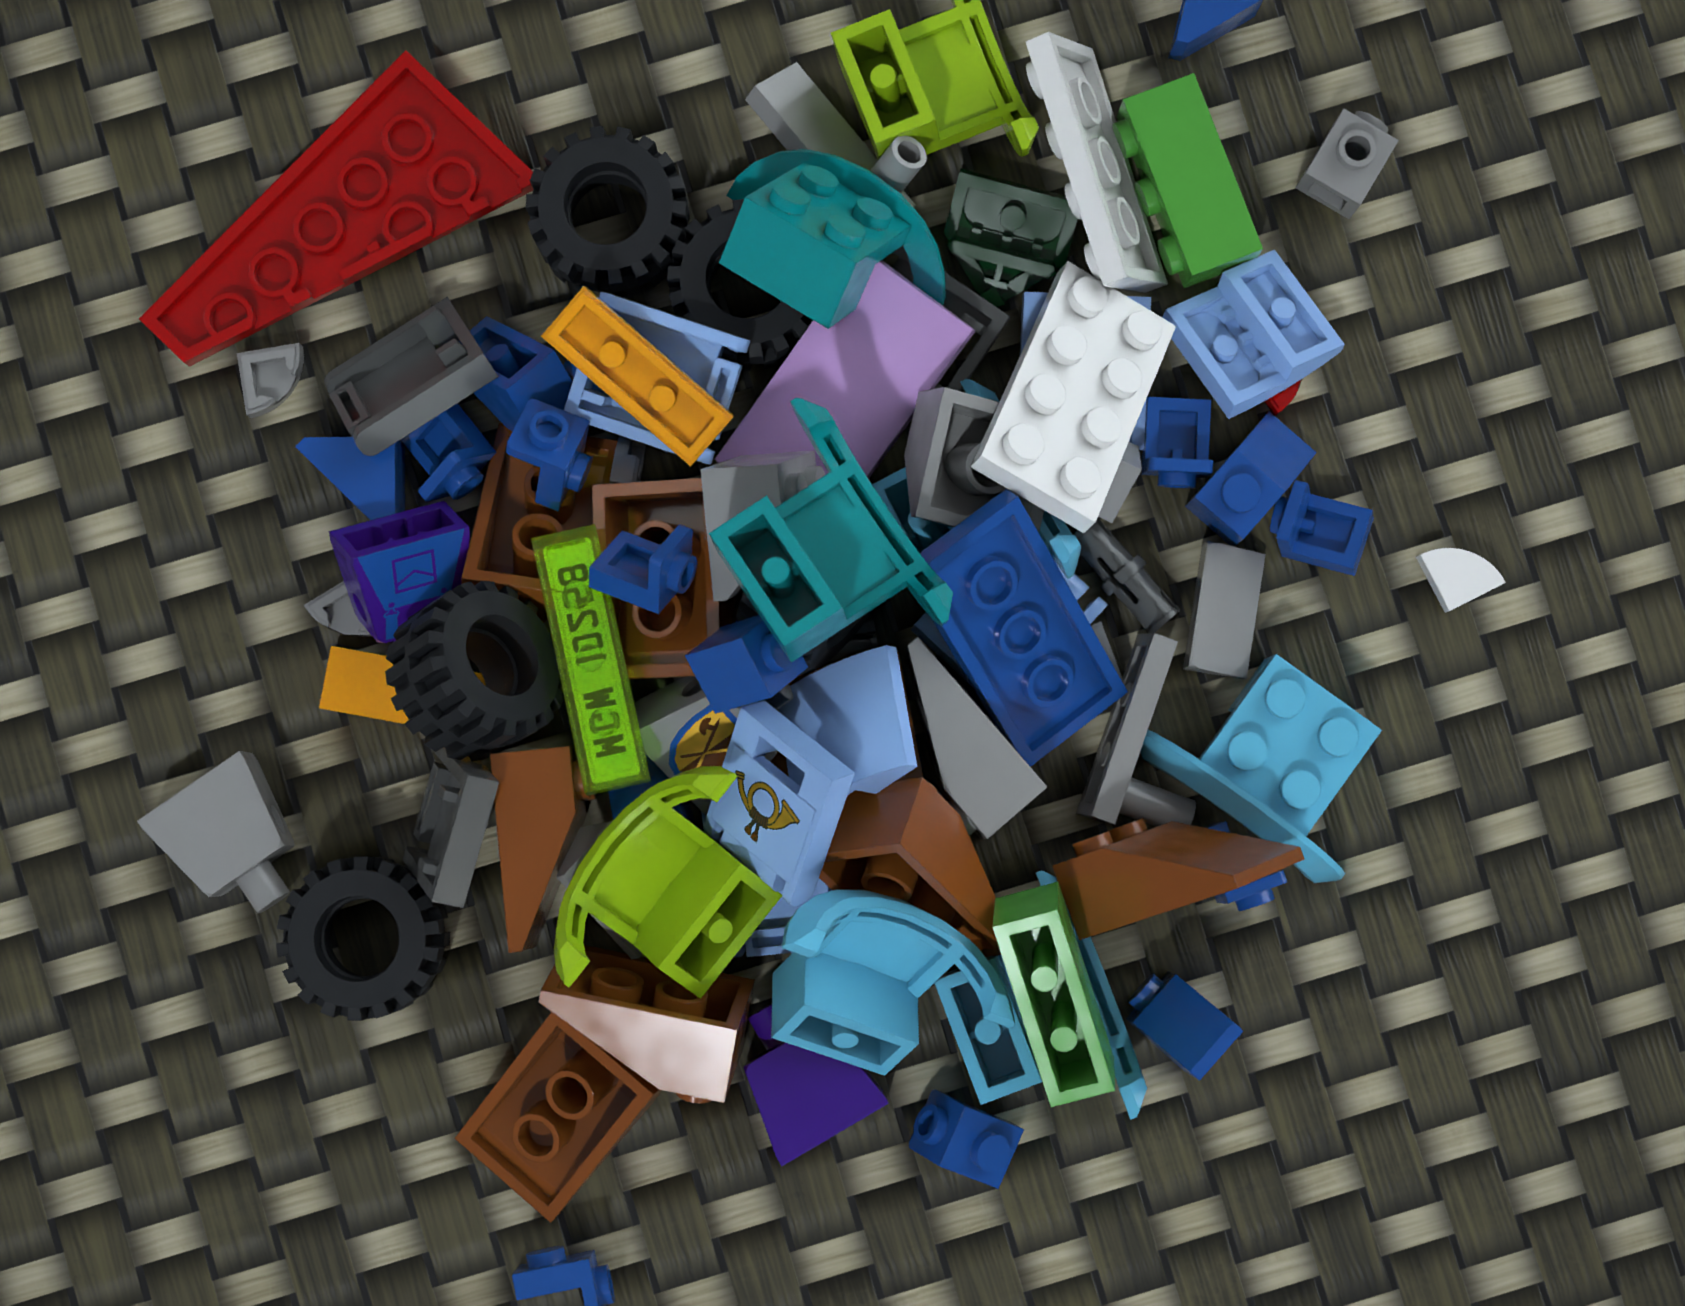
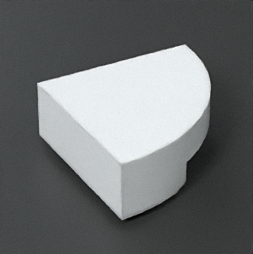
[1416,548,1506,613]

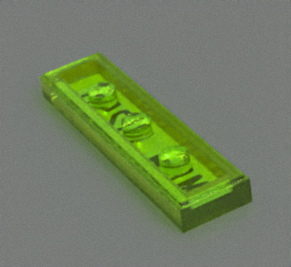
[531,524,651,796]

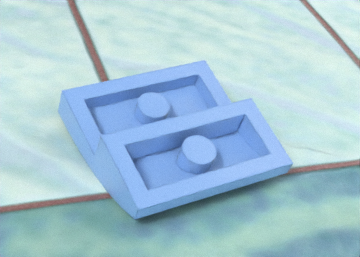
[1162,249,1345,419]
[778,645,917,795]

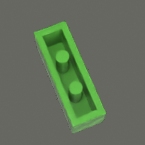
[1112,73,1263,289]
[992,882,1115,1107]

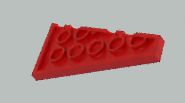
[139,50,533,367]

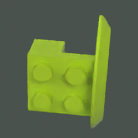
[831,0,1039,160]
[554,766,782,999]

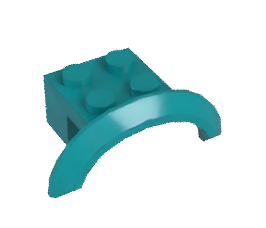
[719,149,945,329]
[709,398,953,663]

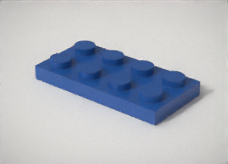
[920,489,1128,767]

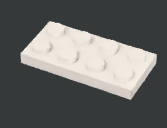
[1026,32,1168,293]
[971,261,1176,533]

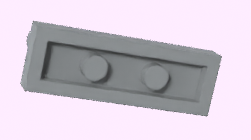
[745,62,927,208]
[1076,633,1196,827]

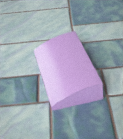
[714,260,976,479]

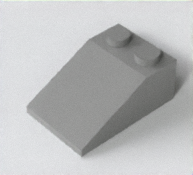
[904,637,1047,840]

